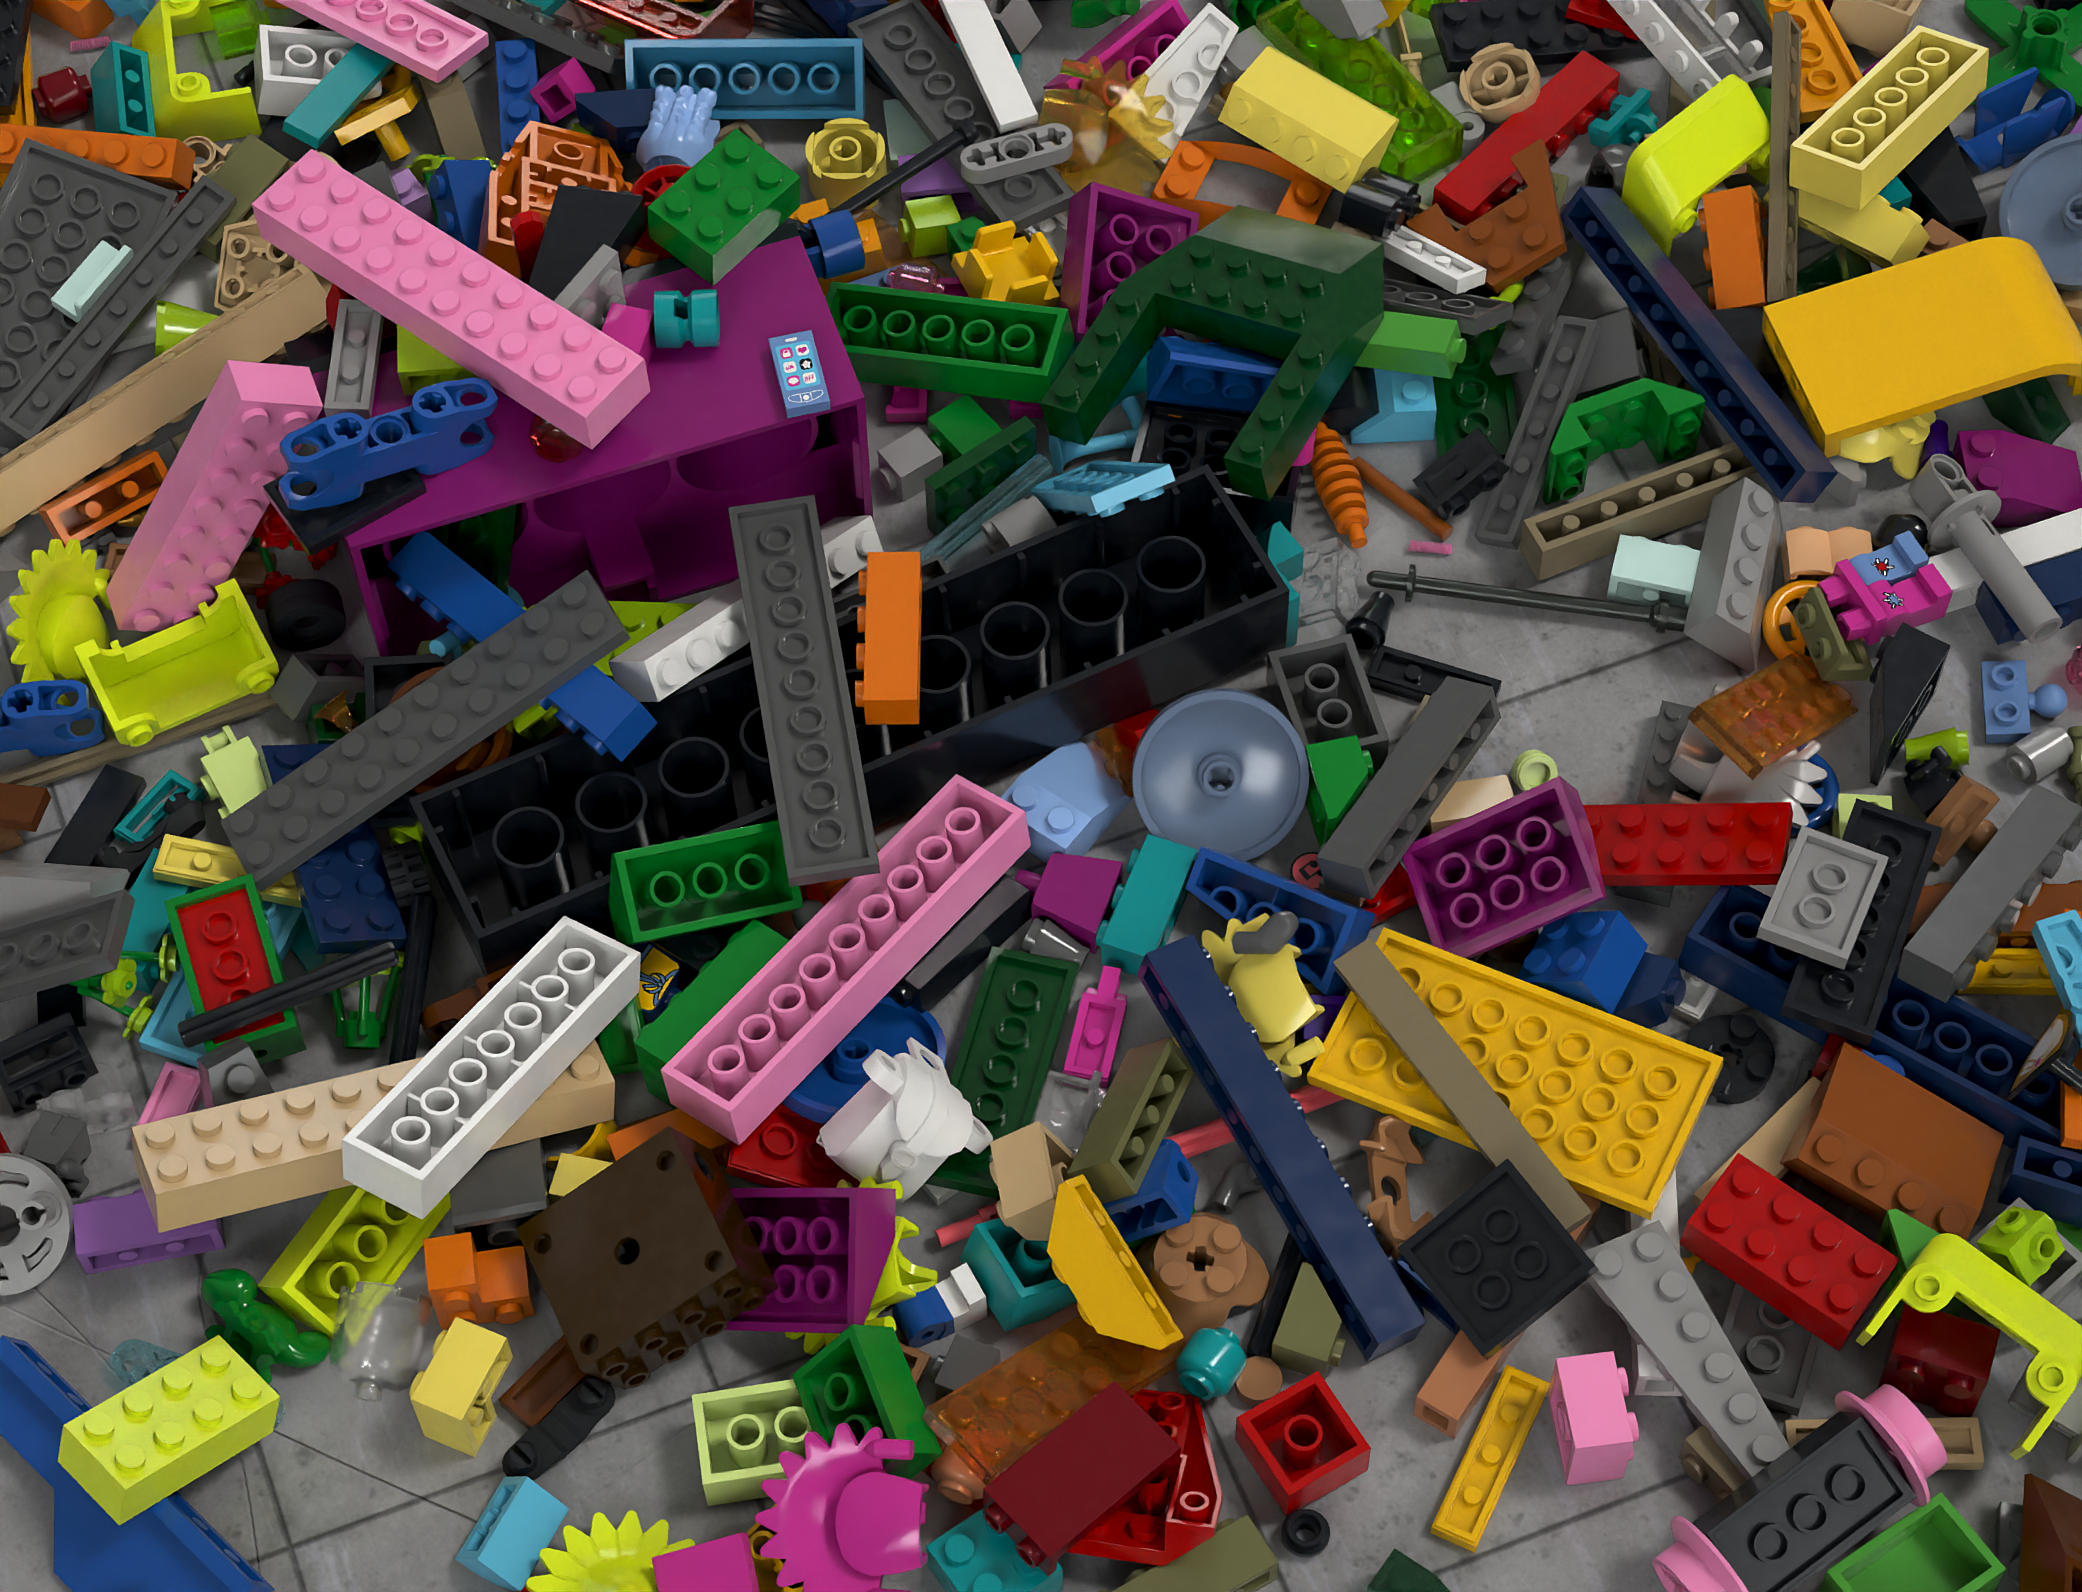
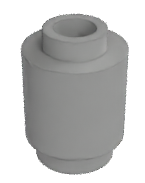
[2006,724,2074,784]

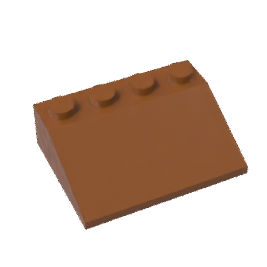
[1779,1042,2005,1241]

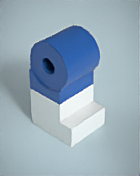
[892,1262,987,1348]

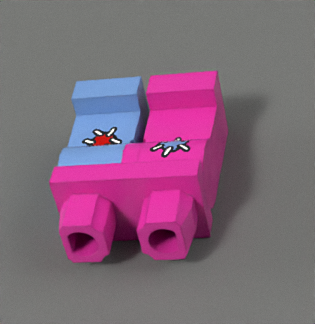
[1816,530,1953,646]

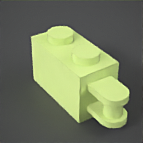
[199,724,267,820]

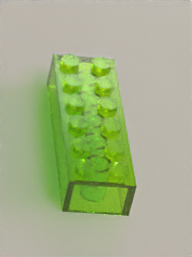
[1256,0,1464,183]

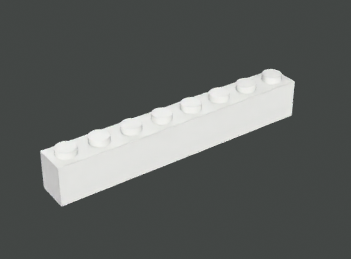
[608,515,883,702]

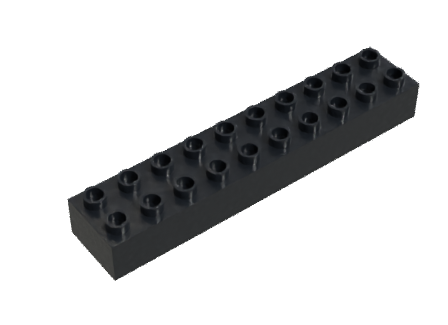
[409,464,1290,976]

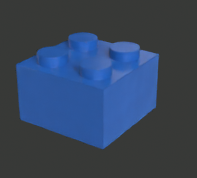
[1516,910,1648,1015]

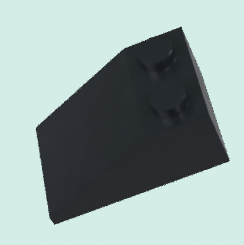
[1869,622,1951,786]

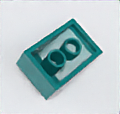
[960,1218,1077,1332]

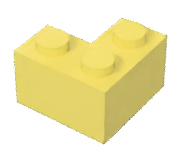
[409,1317,513,1457]

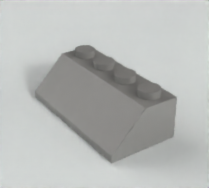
[1683,477,1784,673]

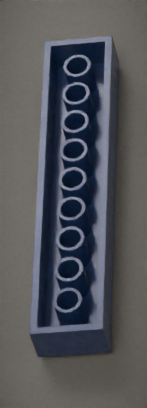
[1678,885,2082,1154]

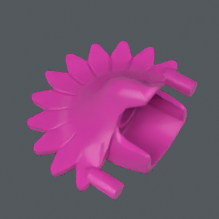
[755,1422,929,1592]

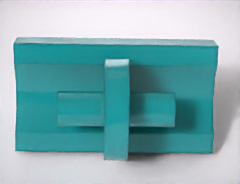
[1587,88,1659,148]

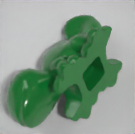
[200,1268,332,1384]

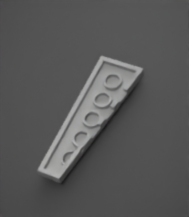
[1584,1220,1790,1481]

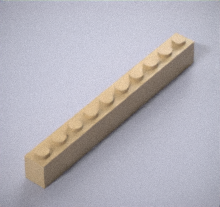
[0,263,328,537]

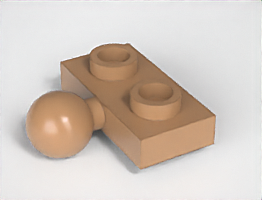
[1924,774,2000,867]

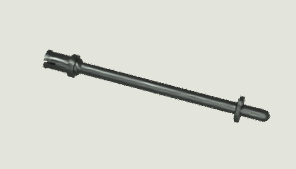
[1366,564,1689,634]

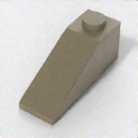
[417,69,488,160]

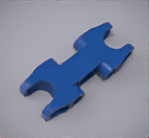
[279,378,498,511]
[0,679,105,757]

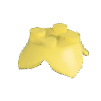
[1839,411,1936,481]

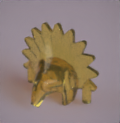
[1038,56,1174,197]

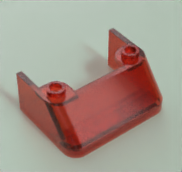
[570,0,754,39]

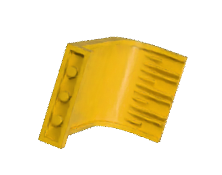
[1762,237,2082,458]

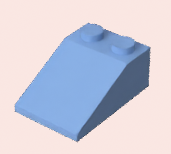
[1000,739,1134,864]

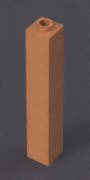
[1413,1190,1601,1439]

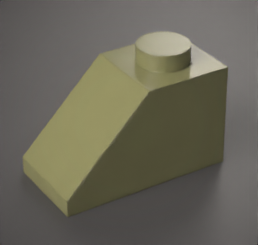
[1271,1262,1347,1380]

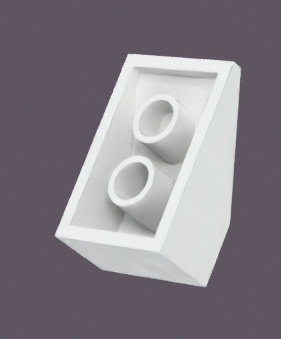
[253,24,382,116]

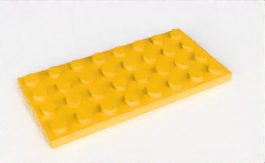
[1307,927,1724,1220]

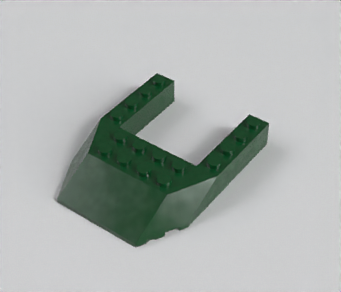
[1040,205,1384,501]

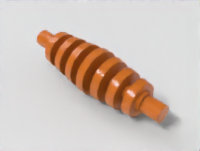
[1310,421,1369,549]

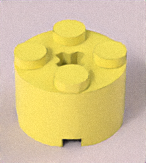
[805,118,887,209]

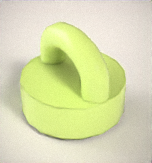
[1510,749,1558,792]

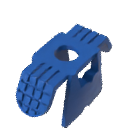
[1954,67,2075,174]

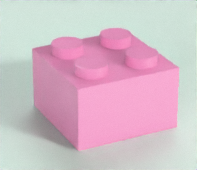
[1547,1351,1639,1486]

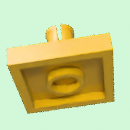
[334,83,422,162]

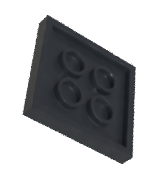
[1397,1158,1599,1360]

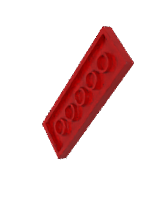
[1583,802,1793,886]

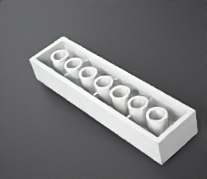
[342,916,641,1220]

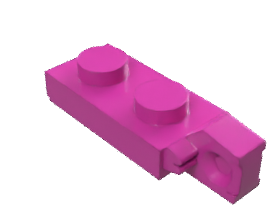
[1063,965,1127,1089]

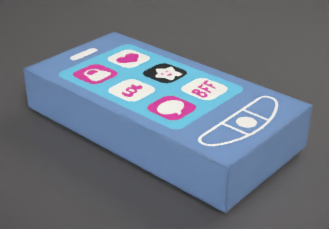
[768,330,831,418]

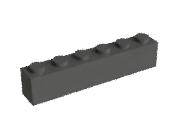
[1316,676,1501,900]
[1897,784,2082,1003]

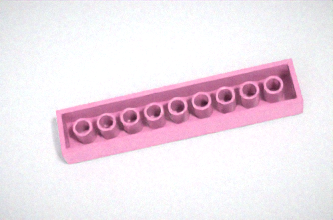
[252,149,650,450]
[661,774,1031,1145]

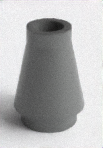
[1020,918,1090,972]

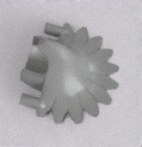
[1667,683,1827,829]

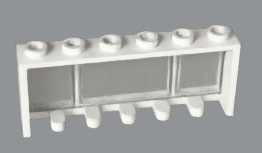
[1607,0,1772,101]

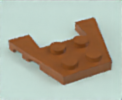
[1406,138,1567,294]

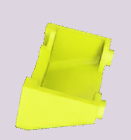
[73,578,279,747]

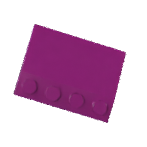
[1059,182,1199,348]
[1402,776,1606,959]
[724,1187,896,1333]

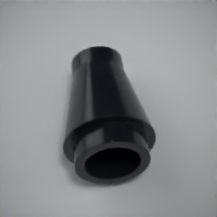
[1345,591,1395,653]

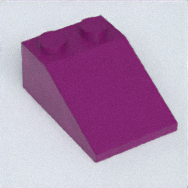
[1952,430,2082,528]

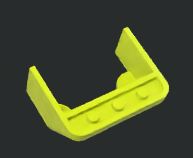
[132,0,262,143]
[1621,74,1771,259]
[1855,1233,2082,1460]

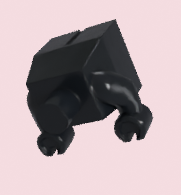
[1903,746,1963,818]

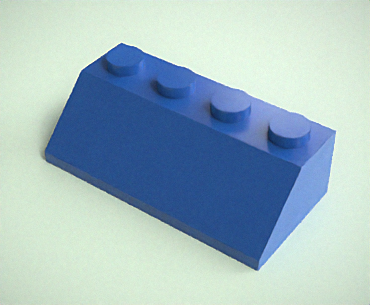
[1147,336,1285,414]

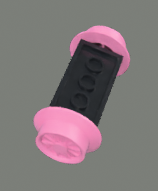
[1652,1384,1948,1592]

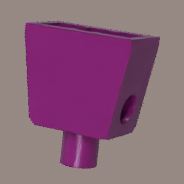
[1015,853,1123,954]

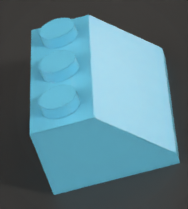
[1350,369,1437,444]

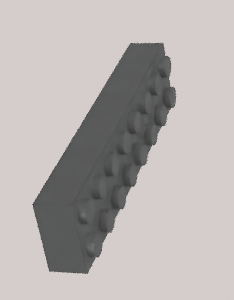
[1614,700,1697,908]

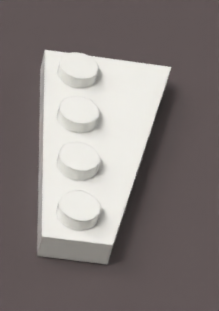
[1105,2,1239,169]

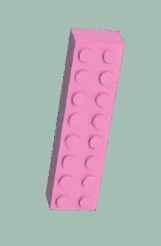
[105,360,323,632]

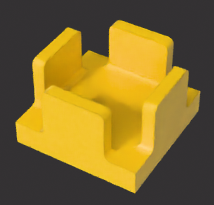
[951,220,1060,307]

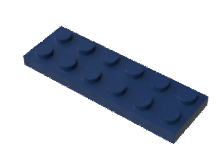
[258,744,407,954]

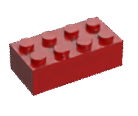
[1680,1153,1900,1352]

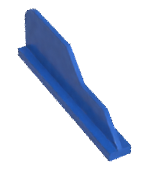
[0,1335,275,1592]

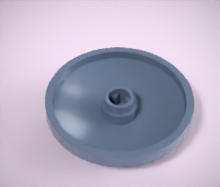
[1999,133,2082,291]
[1131,688,1309,861]

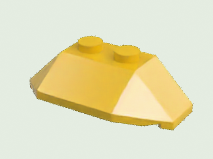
[1047,1174,1184,1350]

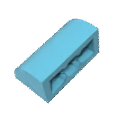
[455,1476,569,1592]

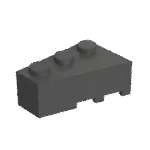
[197,1036,275,1109]

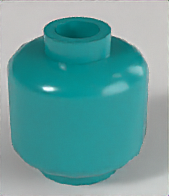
[1176,1327,1246,1400]

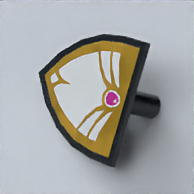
[2006,1009,2082,1101]

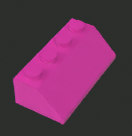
[1043,0,1191,149]

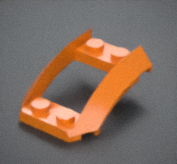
[1150,141,1333,231]

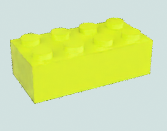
[58,1335,280,1526]

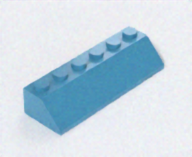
[624,38,866,119]

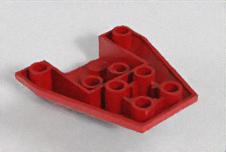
[1067,1384,1223,1566]

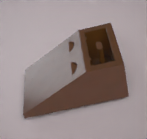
[2019,1473,2082,1592]

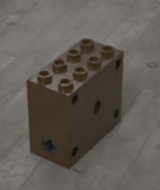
[516,1126,779,1390]

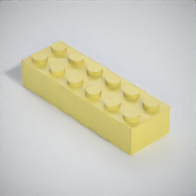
[1789,25,1989,211]

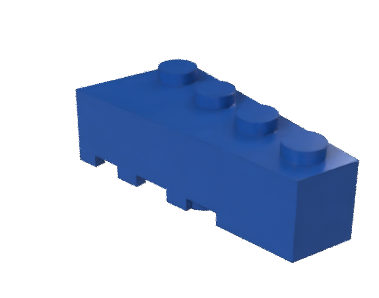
[1185,846,1376,996]

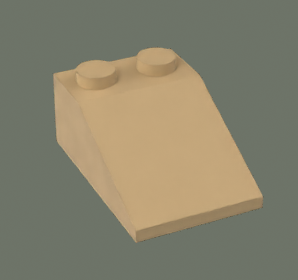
[1829,0,1925,58]

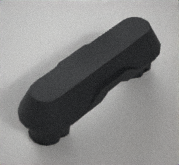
[92,792,206,889]
[502,1376,616,1480]

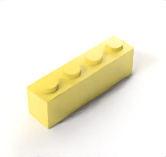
[1763,189,1930,269]

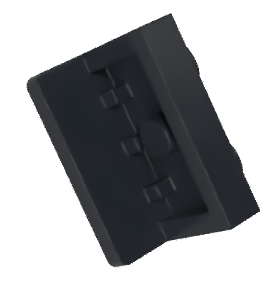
[1412,428,1510,521]

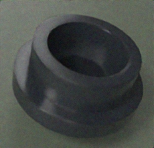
[1281,1509,1330,1558]

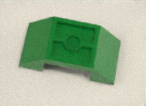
[1543,378,1706,505]

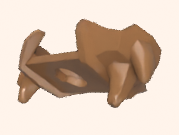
[1359,1115,1433,1262]

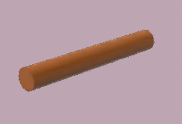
[1353,456,1454,541]

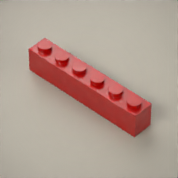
[1432,50,1620,226]

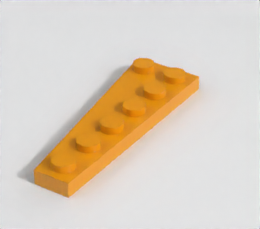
[1763,0,1863,124]

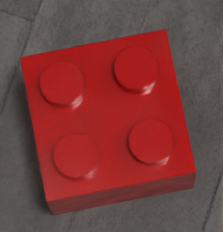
[1235,1371,1371,1517]

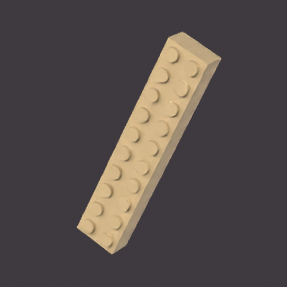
[131,1039,615,1233]

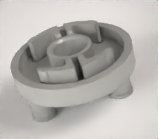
[0,1153,75,1296]

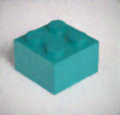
[926,1508,1063,1592]

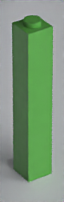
[1217,311,1467,379]

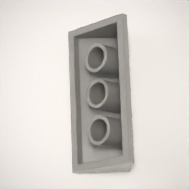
[0,860,130,926]

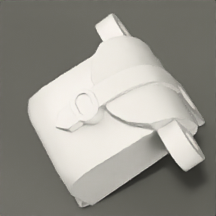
[816,1037,993,1202]

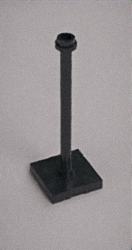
[823,118,979,216]

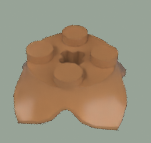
[1134,1212,1270,1343]

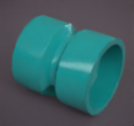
[654,289,720,349]

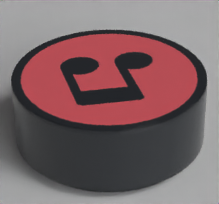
[1290,852,1323,891]

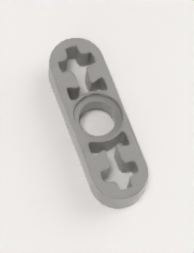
[960,123,1073,184]

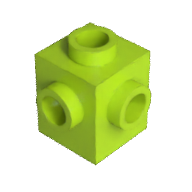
[1976,1206,2066,1287]

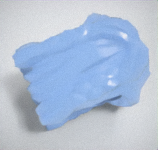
[636,85,720,172]

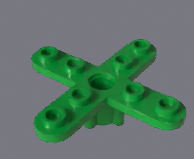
[1963,0,2082,115]

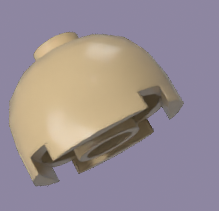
[1459,42,1541,125]

